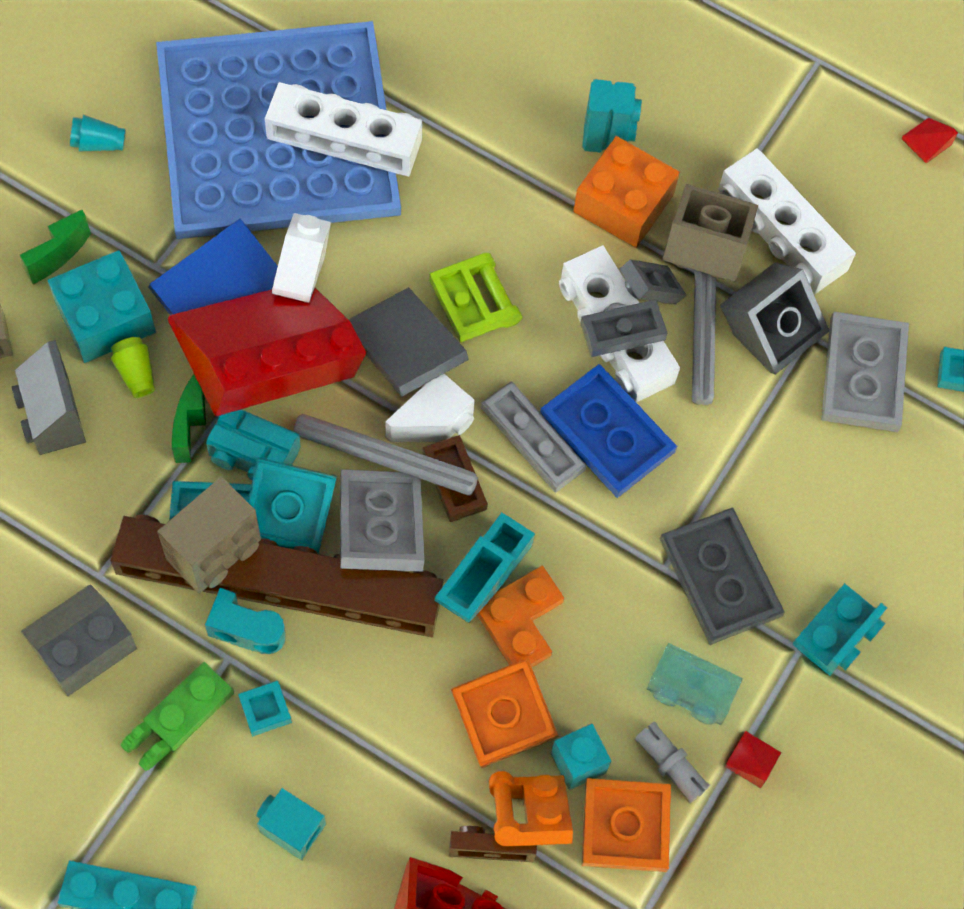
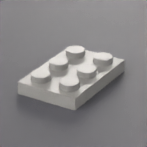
[821,311,909,432]
[340,469,424,571]

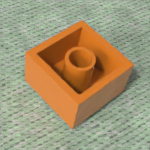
[573,136,680,248]

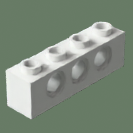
[265,82,422,177]
[718,148,856,295]
[559,245,680,403]

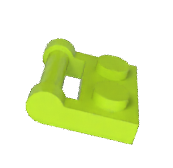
[429,253,523,343]

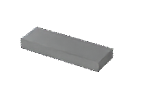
[481,381,587,493]

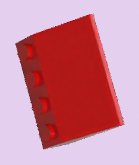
[168,288,367,417]

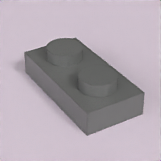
[619,259,687,304]
[580,299,668,357]

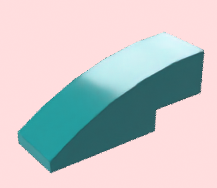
[434,512,535,623]

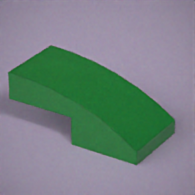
[20,210,91,285]
[172,374,206,463]

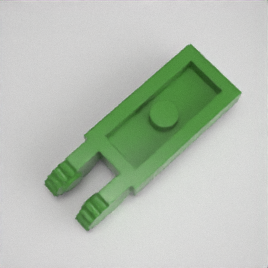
[121,662,234,771]

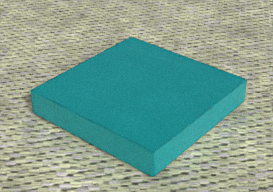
[247,457,337,554]

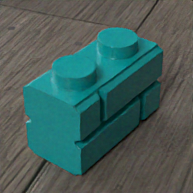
[582,79,642,153]
[206,409,301,480]

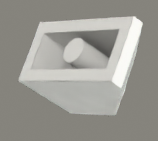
[272,213,331,302]
[385,374,475,442]

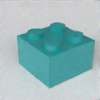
[47,250,156,363]

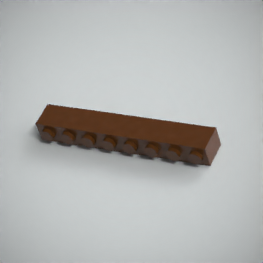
[110,514,444,638]

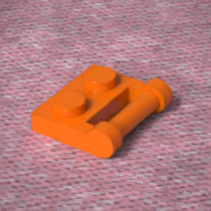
[488,771,573,846]

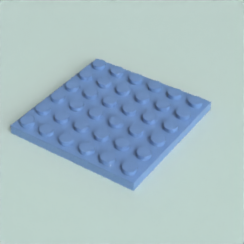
[156,21,401,239]

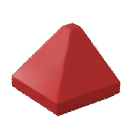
[902,118,958,163]
[725,731,782,788]

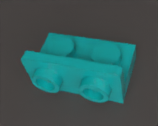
[792,583,888,676]

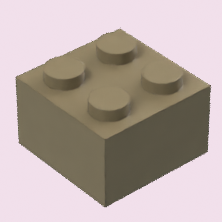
[662,184,758,282]
[157,476,261,594]

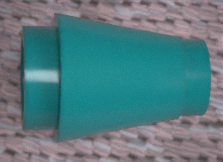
[70,115,126,152]

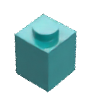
[551,724,611,790]
[256,788,326,860]

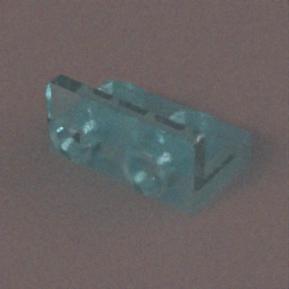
[646,643,743,725]

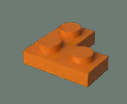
[477,565,564,667]

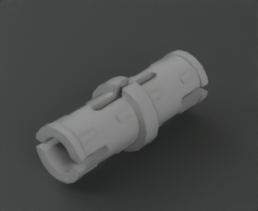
[635,722,711,803]

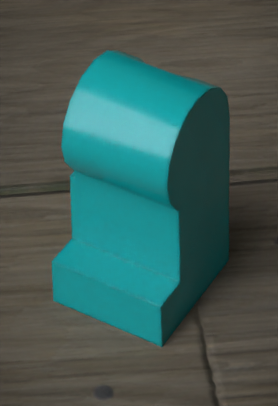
[205,588,286,654]

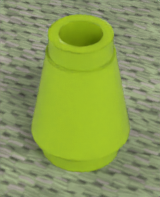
[111,337,155,398]

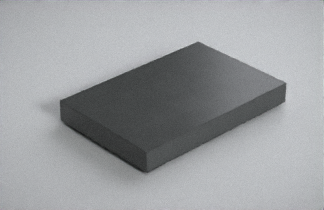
[348,287,469,397]
[660,507,785,645]

